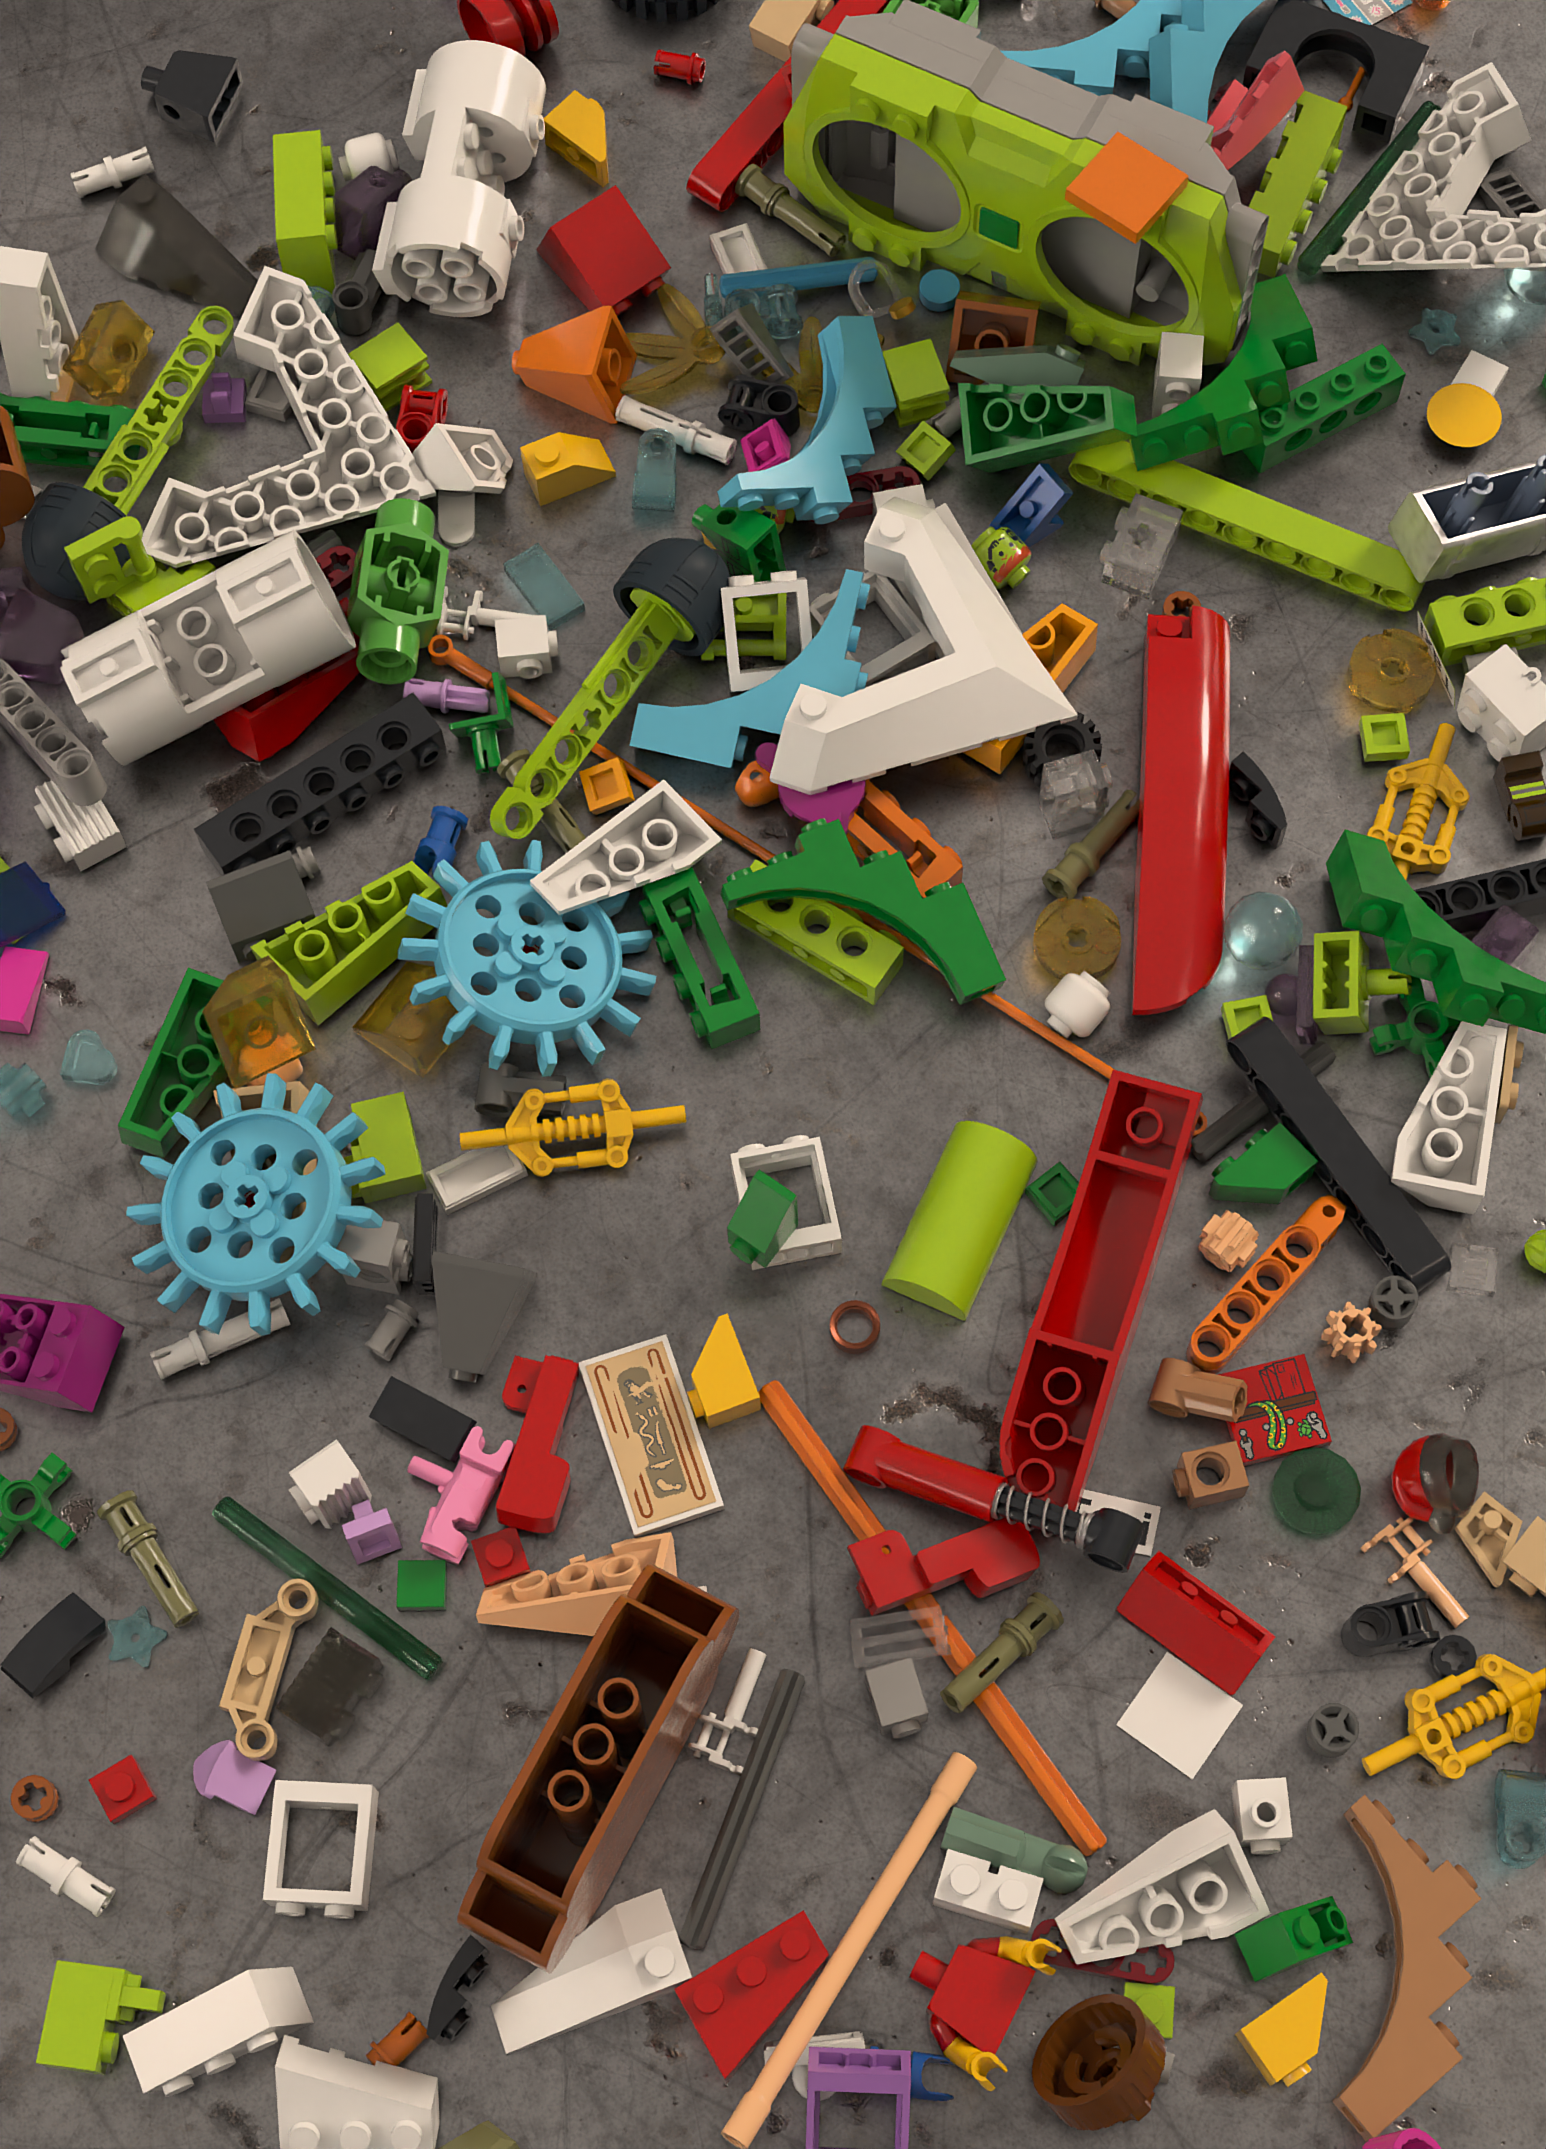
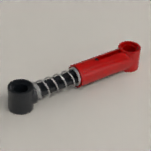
[843,1425,1145,1573]

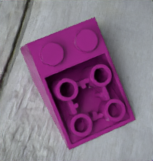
[0,1294,125,1413]

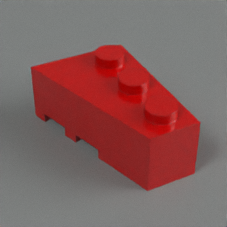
[674,1910,829,2084]

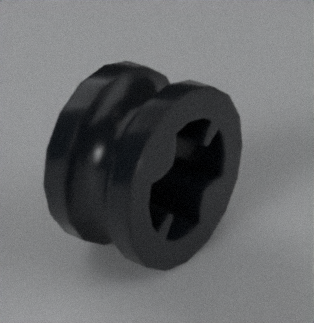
[1429,1635,1477,1679]

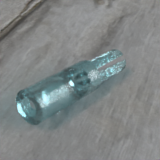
[704,273,723,342]

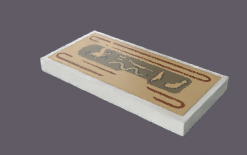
[579,1334,724,1538]

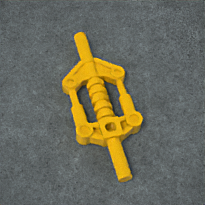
[1366,723,1470,880]
[459,1078,686,1177]
[1362,1654,1546,1779]

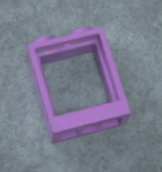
[806,2047,911,2149]

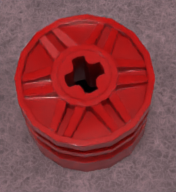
[457,0,559,56]

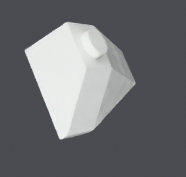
[530,780,722,915]
[1391,1021,1507,1215]
[1055,1809,1271,1964]
[491,1888,692,2055]

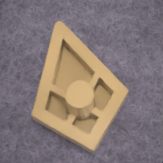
[1454,1491,1523,1588]

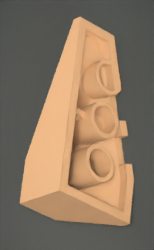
[476,1532,677,1636]

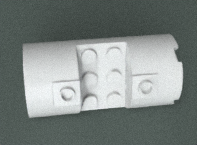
[372,40,546,317]
[60,530,356,766]

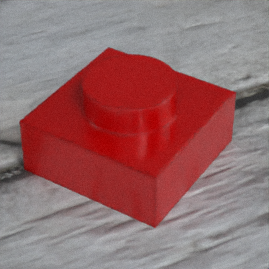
[471,1527,531,1587]
[89,1755,157,1824]

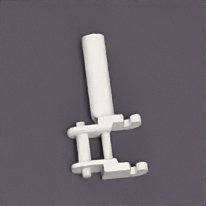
[436,586,539,640]
[688,1648,766,1776]

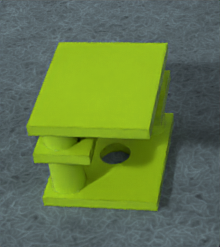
[348,322,433,412]
[882,338,950,428]

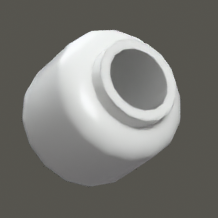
[338,132,400,191]
[1044,971,1111,1038]

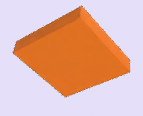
[1065,131,1189,244]

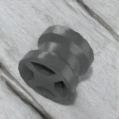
[1367,1275,1419,1331]
[1306,1703,1359,1758]

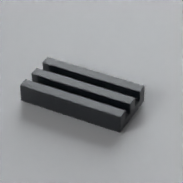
[412,1193,438,1295]

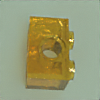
[62,300,155,400]

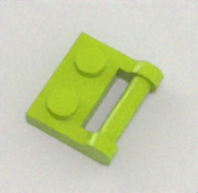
[64,516,157,604]
[701,593,787,661]

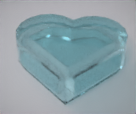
[60,1029,117,1085]

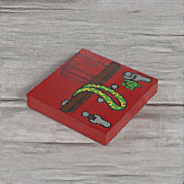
[1218,1354,1332,1466]

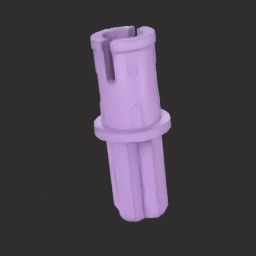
[403,678,491,713]

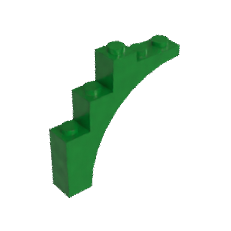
[1129,274,1318,471]
[720,818,1006,1005]
[1326,829,1546,1034]

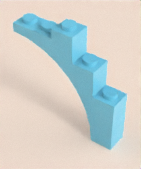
[1001,0,1182,96]
[1149,0,1265,123]
[717,316,897,524]
[629,569,870,768]

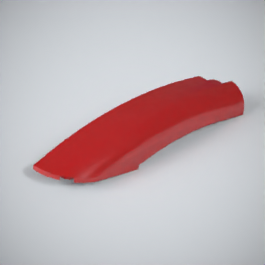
[1132,605,1230,1015]
[999,1069,1203,1512]

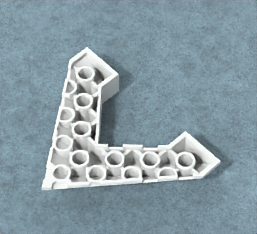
[1320,62,1546,272]
[142,266,436,568]
[769,497,1078,795]

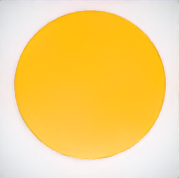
[1427,383,1502,447]

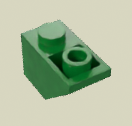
[1209,1123,1318,1204]
[1234,1896,1354,1982]

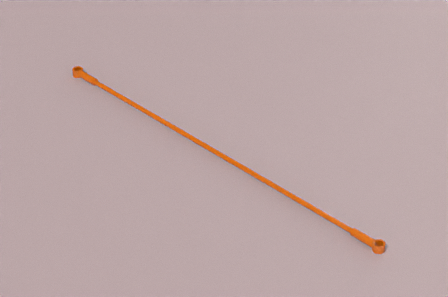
[427,635,1207,1139]

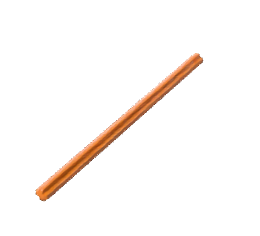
[758,1380,1107,1857]

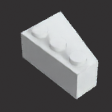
[123,1967,314,2097]
[275,2035,440,2149]

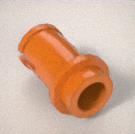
[365,2012,429,2066]

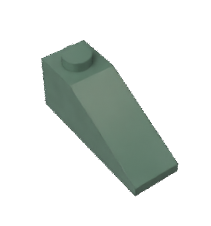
[950,344,1086,387]

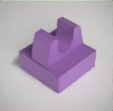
[202,372,247,423]

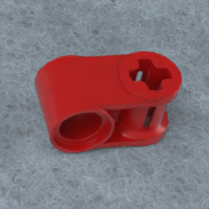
[396,385,448,453]

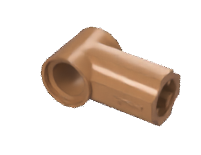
[1148,1358,1248,1423]

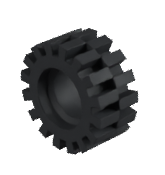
[1022,712,1102,794]

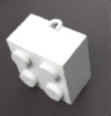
[1456,644,1546,762]

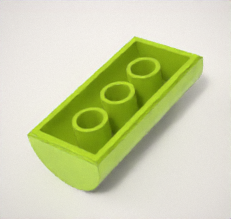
[881,1121,1038,1321]

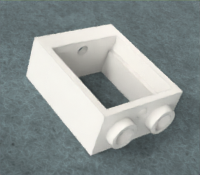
[721,570,812,692]
[809,571,936,687]
[730,1135,842,1270]
[263,1780,379,1919]

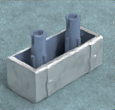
[1388,454,1546,583]

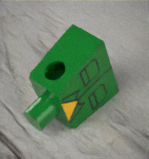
[692,504,786,582]

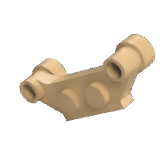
[219,1579,318,1761]

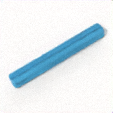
[719,257,878,299]

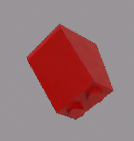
[536,185,671,317]

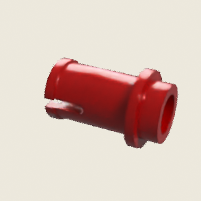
[653,49,706,85]

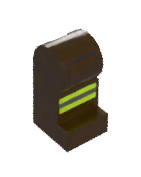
[1493,751,1546,841]

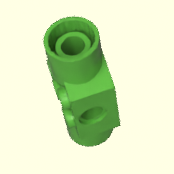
[346,498,449,684]

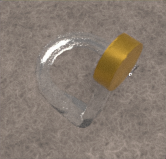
[848,260,916,320]

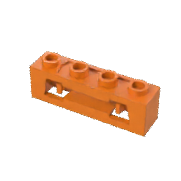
[846,779,963,899]

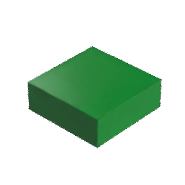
[1025,1161,1079,1226]
[396,1560,447,1611]

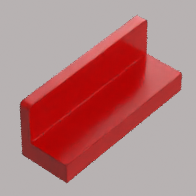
[1117,1550,1276,1695]

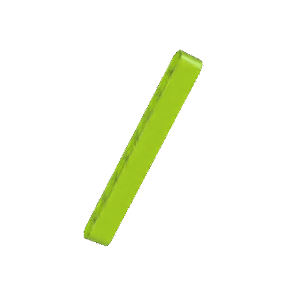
[1068,441,1426,612]

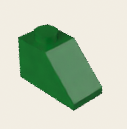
[727,1170,798,1268]

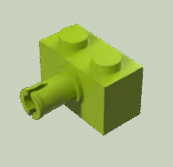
[1313,930,1412,1035]

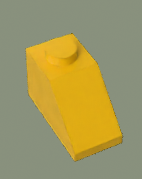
[543,90,609,188]
[520,432,616,507]
[686,1314,761,1429]
[1235,1972,1328,2087]

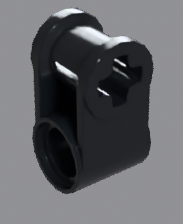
[718,375,800,437]
[1341,1591,1441,1657]

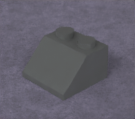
[206,850,315,963]

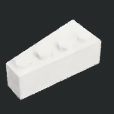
[0,246,83,402]

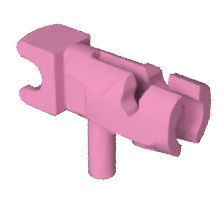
[407,1426,515,1565]

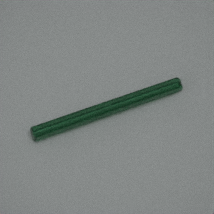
[1297,101,1441,276]
[212,1496,443,1680]

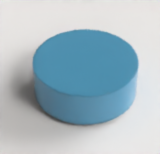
[919,269,960,312]

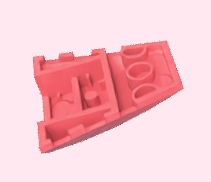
[1207,51,1305,170]

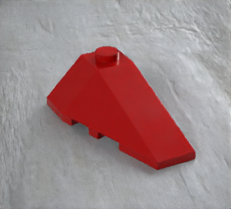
[213,632,360,762]

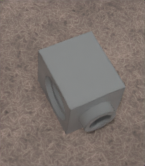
[864,1657,928,1738]

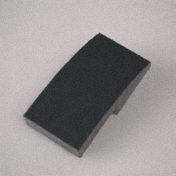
[1229,751,1288,849]
[369,1376,477,1463]
[0,1592,106,1698]
[426,1935,490,2045]

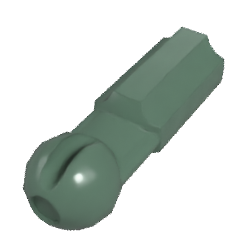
[940,1807,1088,1894]

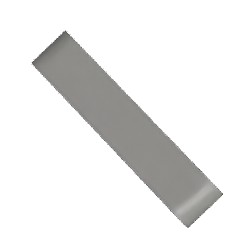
[0,659,107,806]

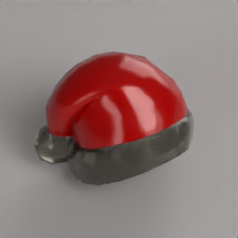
[1391,1433,1479,1535]

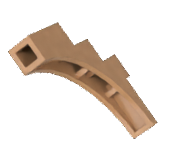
[1332,1795,1481,2142]

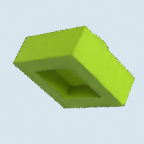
[896,420,956,481]
[1359,713,1410,762]
[1221,995,1273,1039]
[1123,1982,1175,2040]

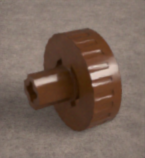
[1032,1994,1166,2131]

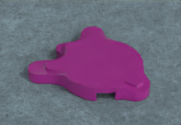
[755,742,865,835]

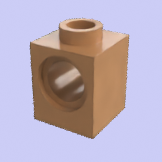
[1172,1441,1249,1510]

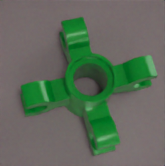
[1369,976,1462,1078]
[0,1453,77,1558]

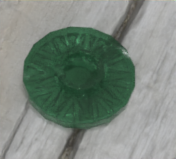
[1272,1447,1361,1535]

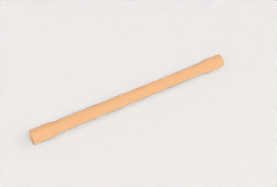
[721,1752,977,2149]

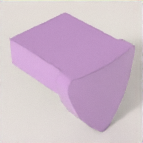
[193,1740,276,1815]

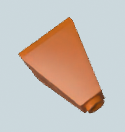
[512,306,637,424]

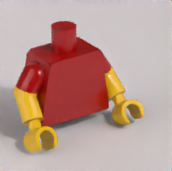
[909,1936,1062,2091]

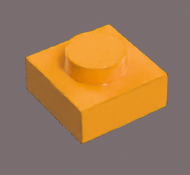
[579,757,635,815]

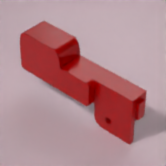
[496,1355,579,1533]
[847,1518,1040,1616]

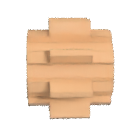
[1198,1210,1259,1272]
[1321,1302,1382,1363]

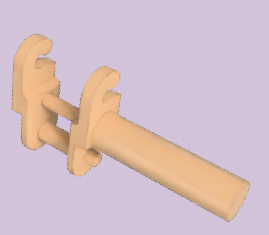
[1361,1517,1470,1628]

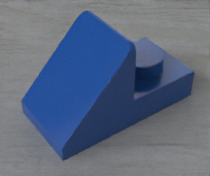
[989,463,1073,547]

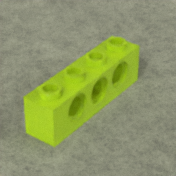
[1424,577,1546,666]
[727,859,904,1005]

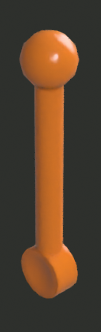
[1338,66,1365,111]

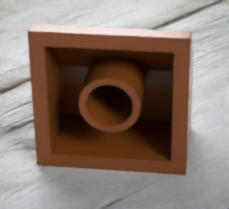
[946,290,1041,385]

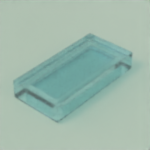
[503,543,585,631]

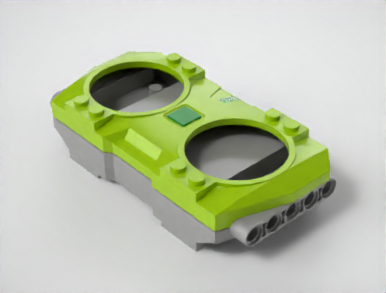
[783,0,1269,366]

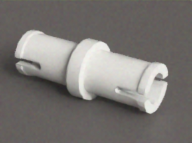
[70,146,155,198]
[16,1836,116,1917]

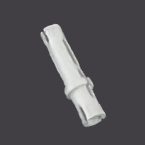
[615,395,737,465]
[150,1298,291,1380]

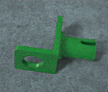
[449,672,514,774]

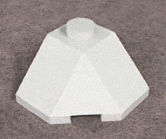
[412,423,513,494]

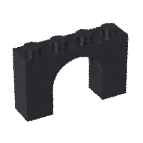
[1242,0,1429,143]

